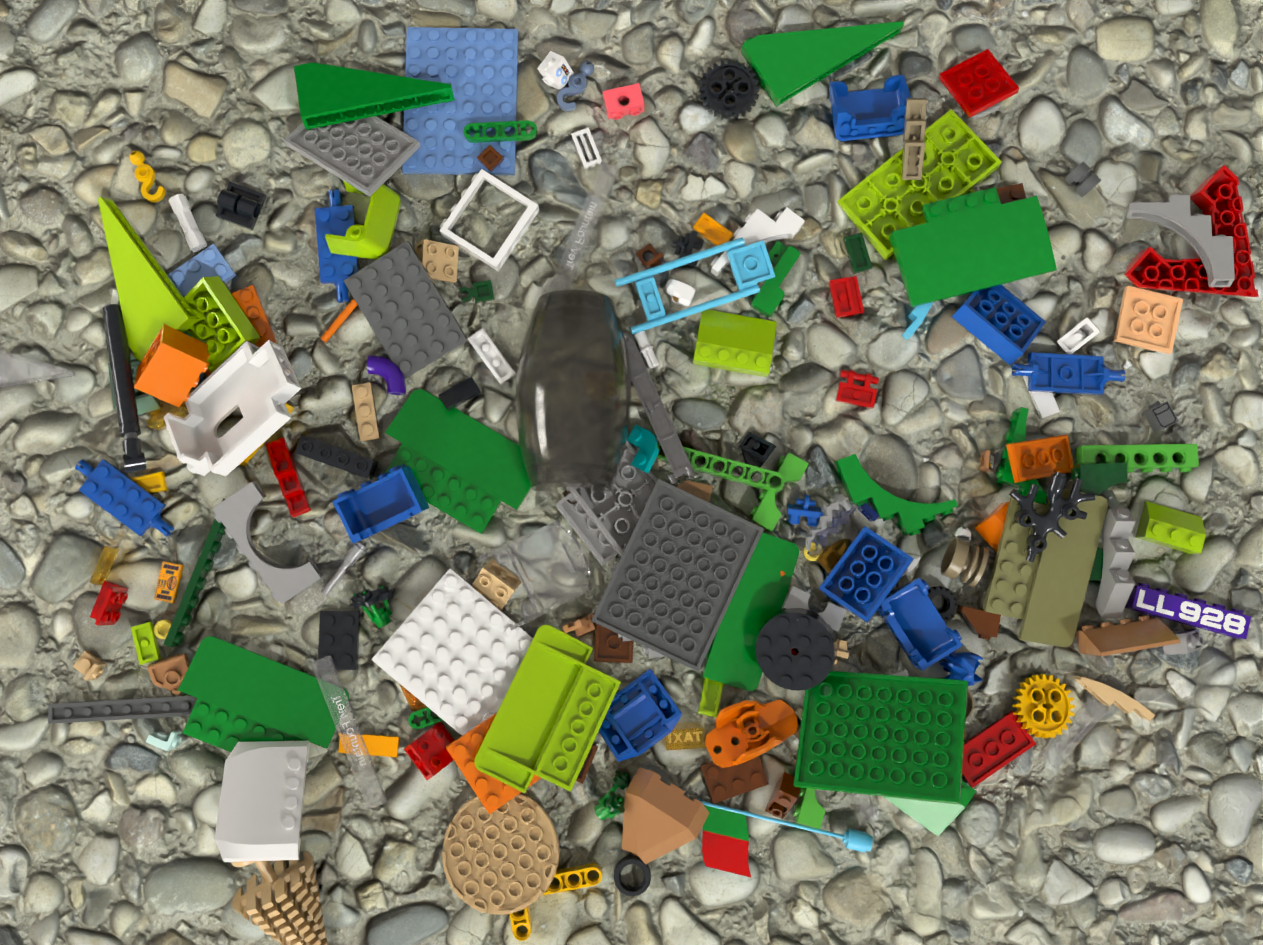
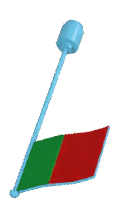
[697,798,873,878]

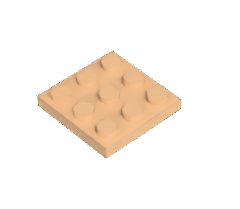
[1114,286,1183,354]

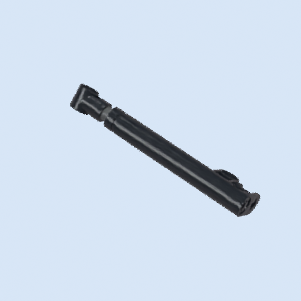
[102,304,146,472]

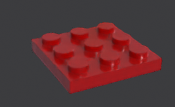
[939,49,1019,118]

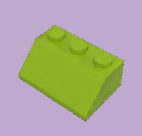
[1135,501,1206,554]

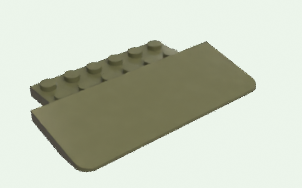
[983,488,1108,647]

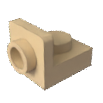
[73,650,106,681]

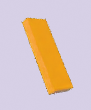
[338,732,400,757]

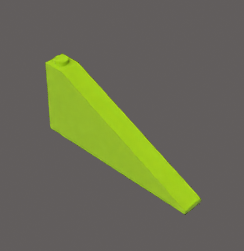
[98,197,199,362]

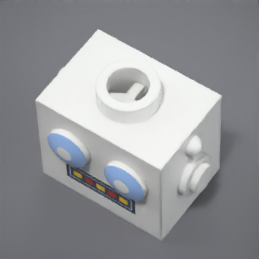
[537,51,574,90]

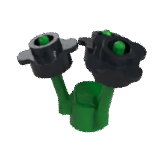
[349,586,395,628]

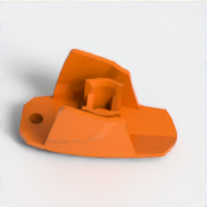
[705,699,798,768]

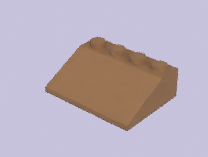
[1076,615,1180,656]

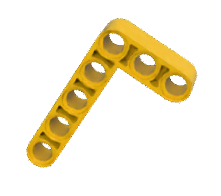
[510,863,602,941]

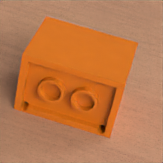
[134,324,210,407]

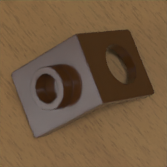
[635,243,664,269]

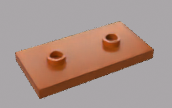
[1006,435,1074,483]

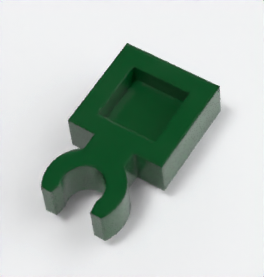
[460,280,495,303]

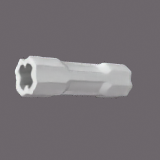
[169,194,207,252]

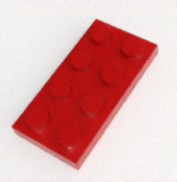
[962,710,1036,788]

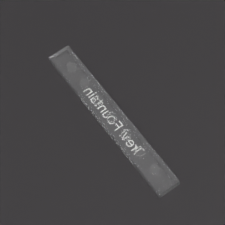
[545,162,618,307]
[311,655,387,810]

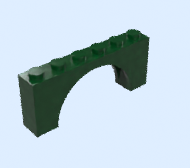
[1071,461,1127,580]

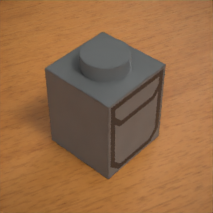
[1143,401,1179,432]

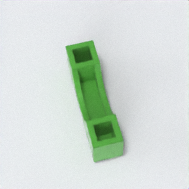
[750,452,809,532]
[793,788,825,829]

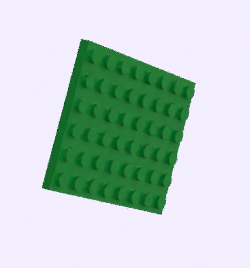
[794,671,968,805]

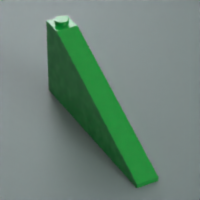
[741,21,904,107]
[294,62,455,130]

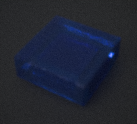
[858,502,879,522]

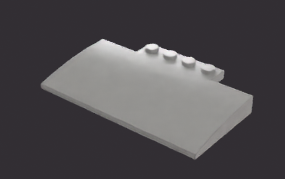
[546,417,657,566]

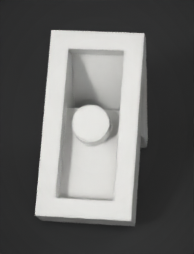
[1057,317,1100,355]

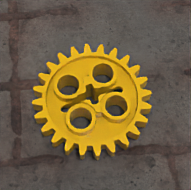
[1012,674,1075,738]

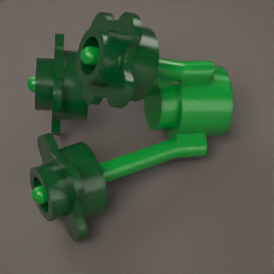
[594,770,631,820]

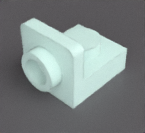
[146,729,182,751]

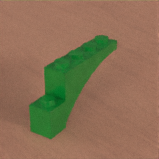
[996,407,1047,504]

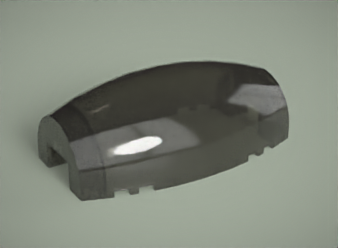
[516,290,632,492]

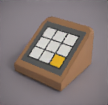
[979,450,995,472]

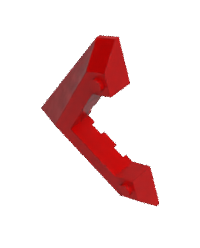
[1124,165,1259,297]

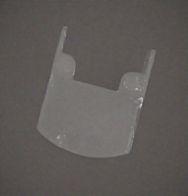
[477,521,592,630]

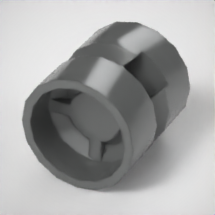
[1064,161,1101,197]

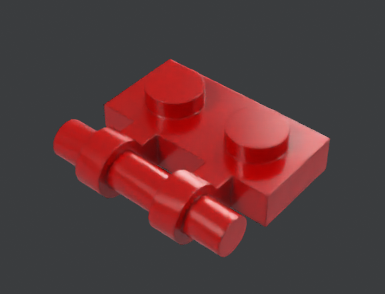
[835,369,879,409]

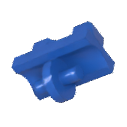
[786,494,823,527]

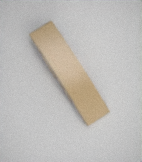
[1073,676,1155,721]

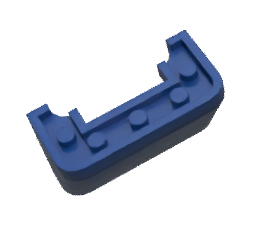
[829,75,911,141]
[877,578,963,671]

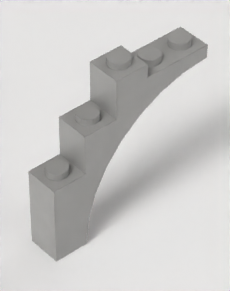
[1126,193,1235,287]
[1095,489,1136,618]

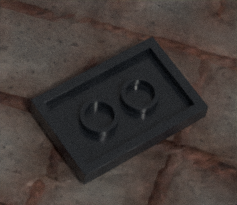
[317,611,360,670]

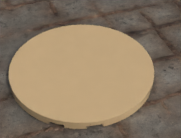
[442,793,560,915]

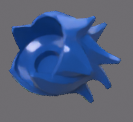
[940,652,983,686]

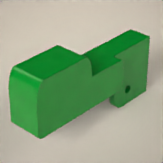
[750,241,801,317]

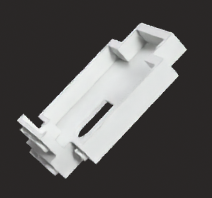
[164,340,301,476]

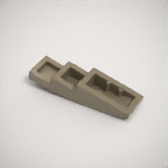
[902,98,927,180]

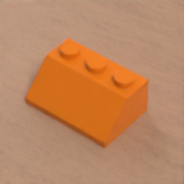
[974,501,1009,553]

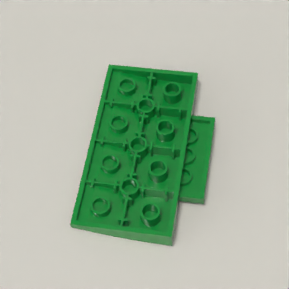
[889,187,1057,307]

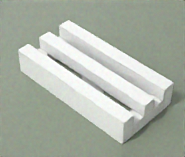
[571,127,602,170]

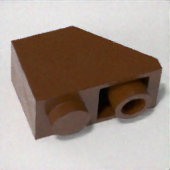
[765,772,800,819]

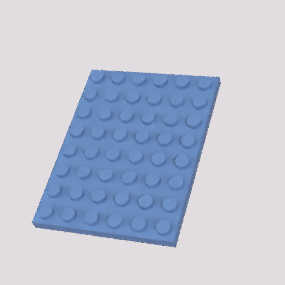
[402,27,519,175]

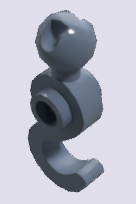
[557,61,594,111]

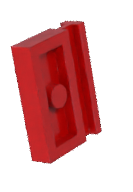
[828,276,864,318]

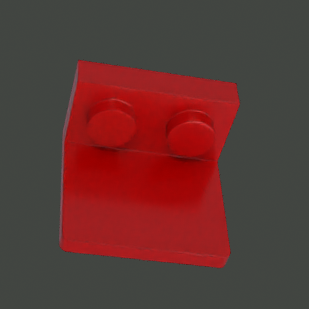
[90,580,129,626]
[404,722,455,780]

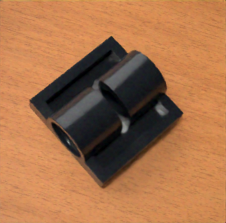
[216,182,267,231]

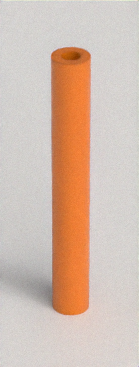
[320,298,358,343]

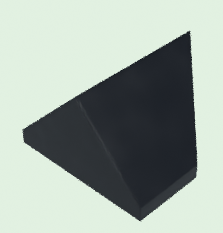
[739,432,776,479]

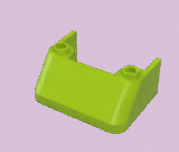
[325,180,401,260]

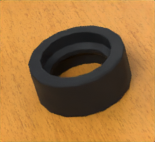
[614,855,651,897]

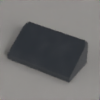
[439,376,481,411]

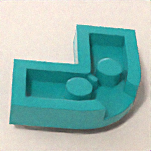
[627,424,659,473]

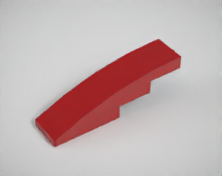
[266,437,311,518]

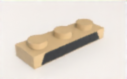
[351,382,381,442]

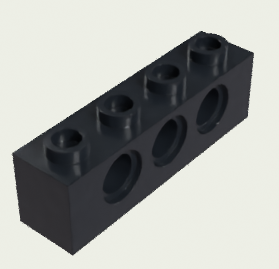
[295,435,379,480]

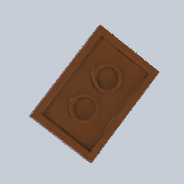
[700,756,769,804]

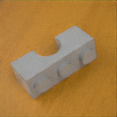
[782,586,847,632]

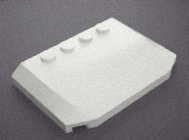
[215,741,310,862]

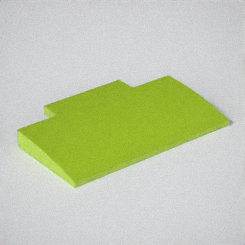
[837,109,1002,260]

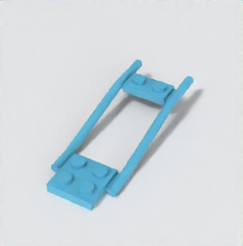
[614,237,775,334]

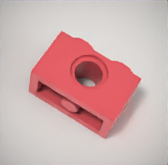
[603,83,644,120]

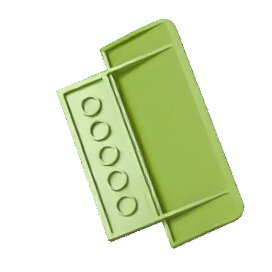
[474,625,621,794]

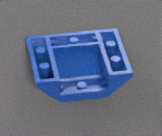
[599,669,683,761]

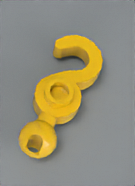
[129,150,166,203]

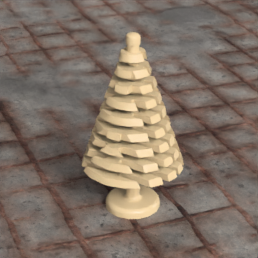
[231,851,328,945]

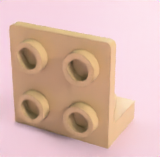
[415,239,459,283]
[472,558,523,611]

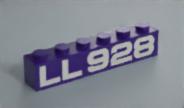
[1125,583,1251,639]

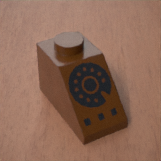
[957,606,1001,640]

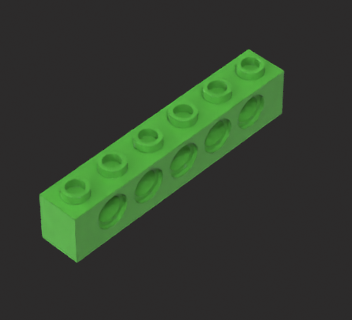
[1075,444,1199,473]

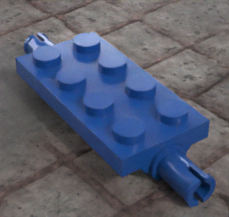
[315,189,359,303]
[1012,352,1125,395]
[75,459,174,537]

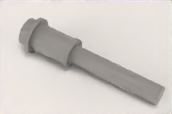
[321,542,367,596]

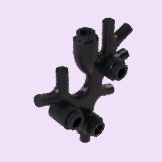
[1009,471,1095,562]

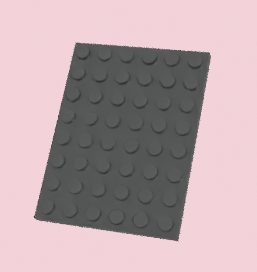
[591,479,764,672]

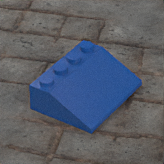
[952,285,1046,365]
[819,526,914,623]

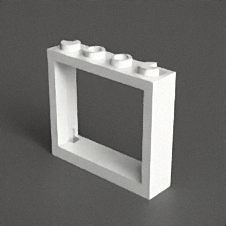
[440,169,540,272]

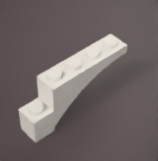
[711,208,805,277]

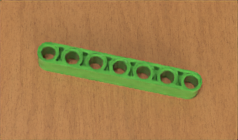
[657,443,784,492]

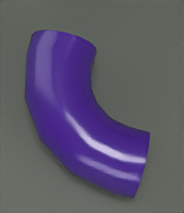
[367,355,406,395]

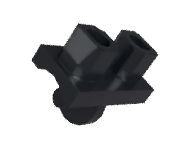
[671,230,704,267]

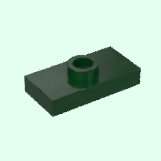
[843,232,873,274]

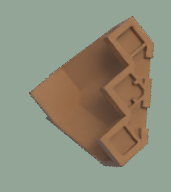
[622,767,709,864]

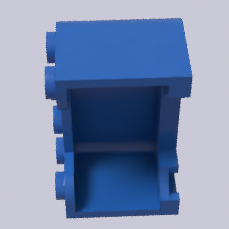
[332,464,430,544]

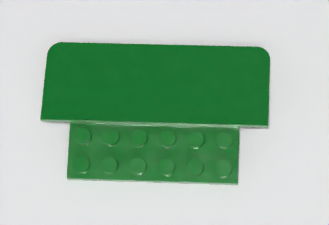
[385,389,544,534]
[702,533,799,691]
[178,636,349,752]

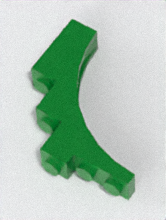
[834,454,958,536]

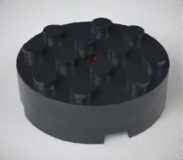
[756,608,838,691]

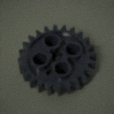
[699,59,760,121]

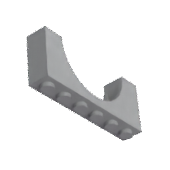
[212,481,323,604]

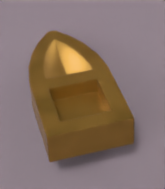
[817,539,849,573]

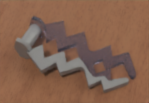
[806,494,856,555]

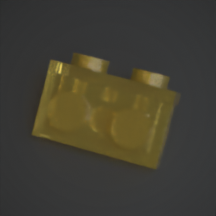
[146,402,189,431]

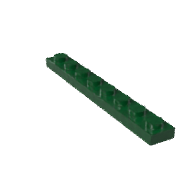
[164,498,226,647]

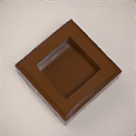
[477,145,504,172]

